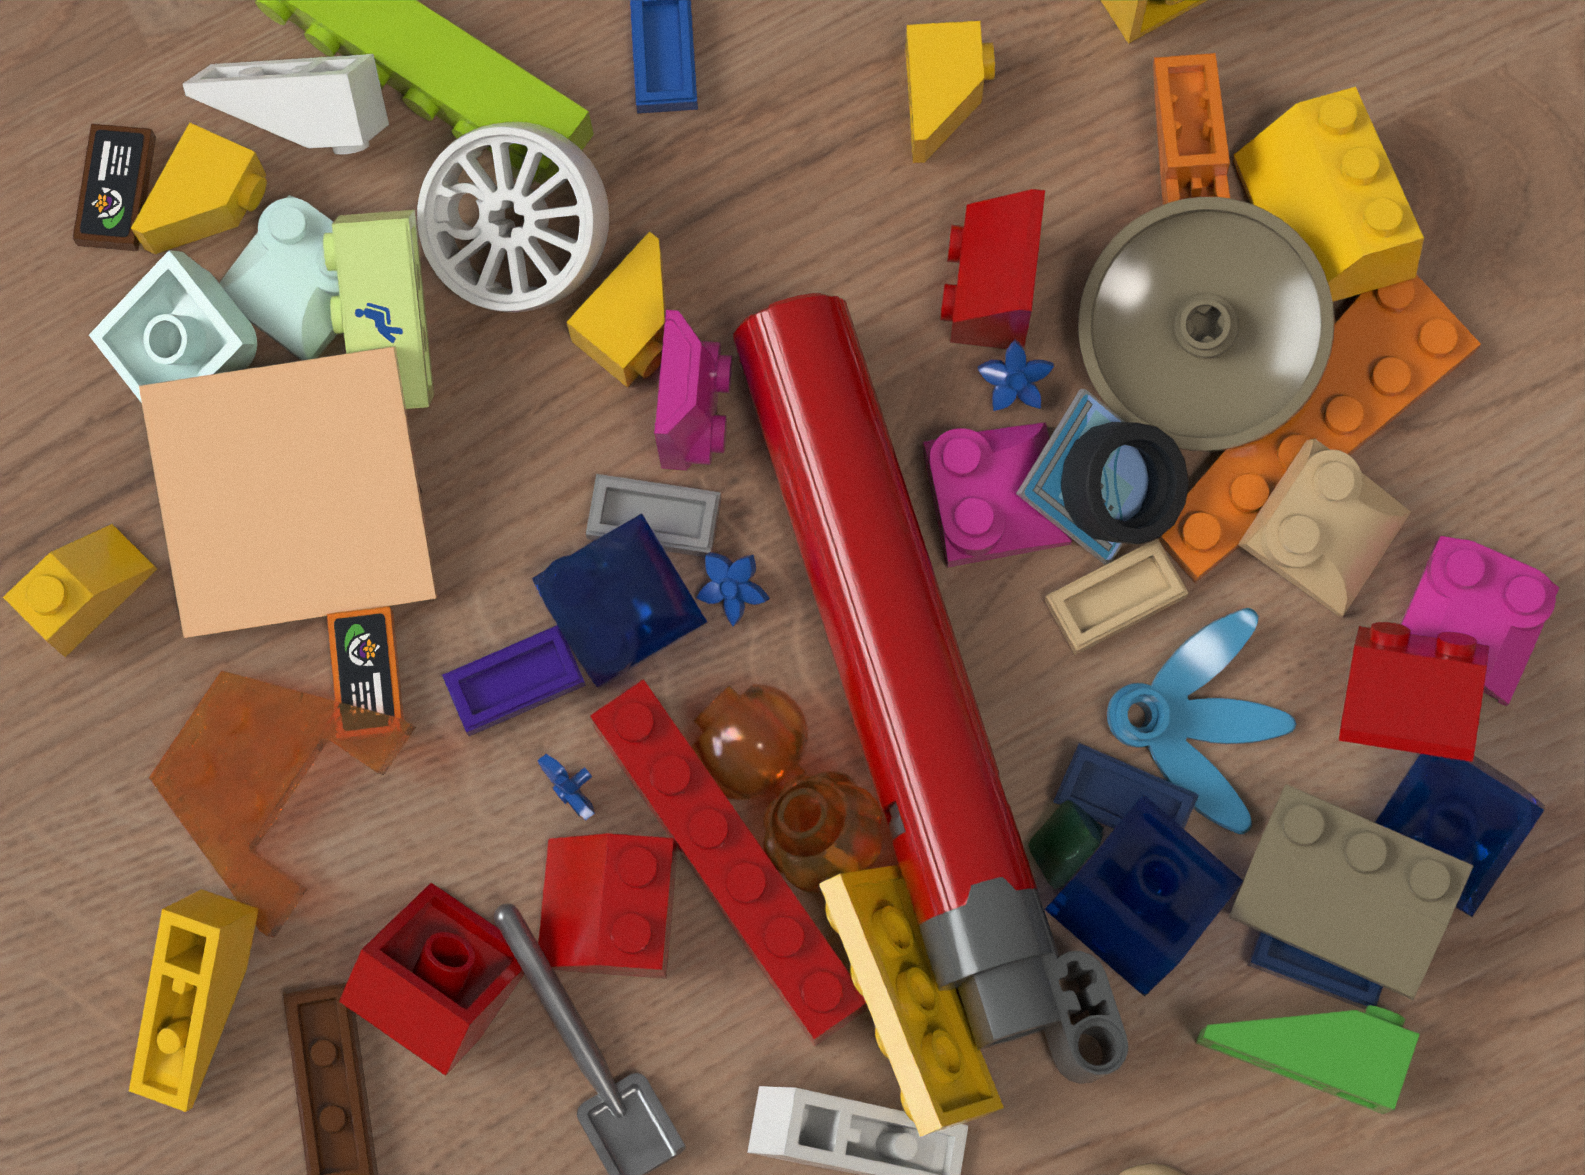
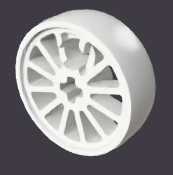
[417,122,609,313]

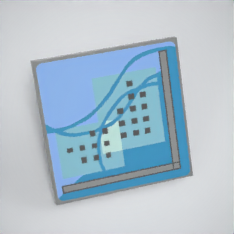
[1016,389,1149,565]

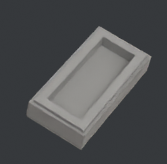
[586,474,722,557]

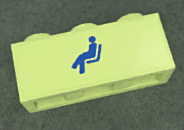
[323,210,434,409]

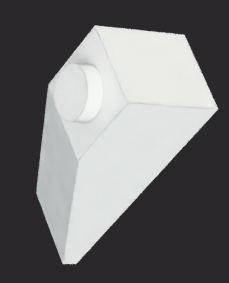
[183,54,389,154]
[747,1086,968,1175]

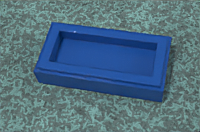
[630,0,698,114]

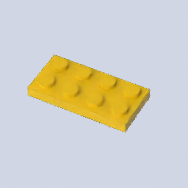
[819,865,1004,1137]

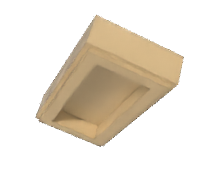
[1045,539,1188,655]

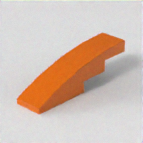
[1153,53,1230,205]

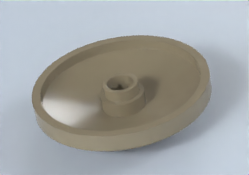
[1078,197,1335,452]

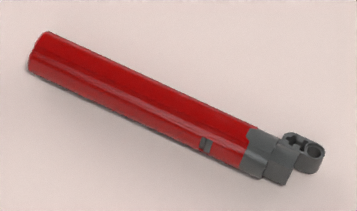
[733,293,1128,1084]

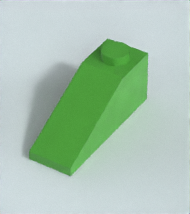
[1196,1005,1420,1114]

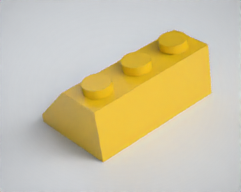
[1233,86,1424,302]

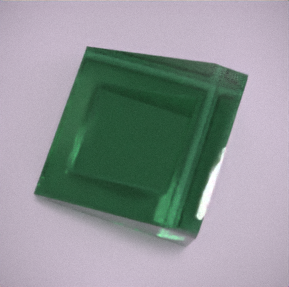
[1028,799,1104,889]

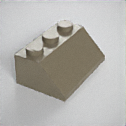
[1229,784,1473,1000]

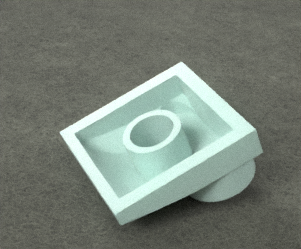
[219,195,340,360]
[89,250,257,403]

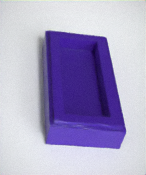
[442,624,586,736]

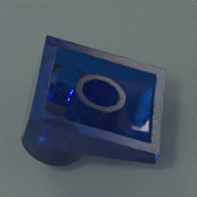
[532,514,708,688]
[1374,753,1545,917]

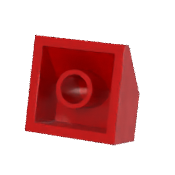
[940,189,1046,349]
[1338,622,1489,762]
[538,833,678,979]
[339,883,525,1076]

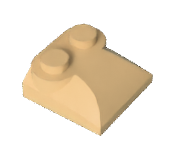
[1238,439,1411,617]

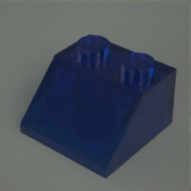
[1044,795,1244,997]

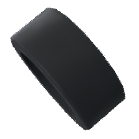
[1061,422,1189,545]

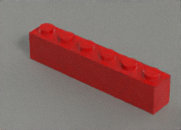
[590,679,868,1047]

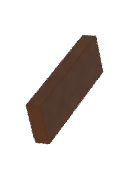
[283,983,378,1175]

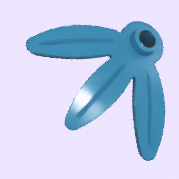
[1107,608,1296,834]

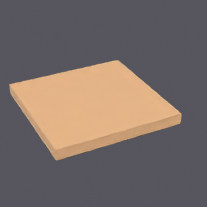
[139,346,438,638]

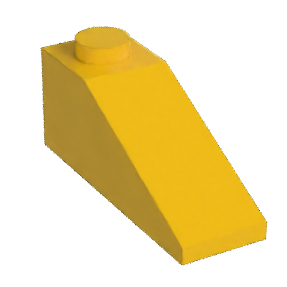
[129,889,258,1112]

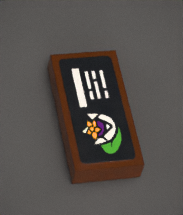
[73,124,156,251]

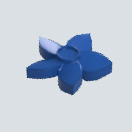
[978,339,1054,411]
[696,552,770,626]
[537,754,595,821]

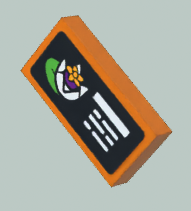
[327,606,406,743]

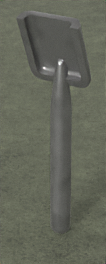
[494,904,686,1175]

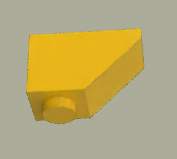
[905,21,995,163]
[131,122,267,255]
[566,231,666,388]
[3,524,157,657]

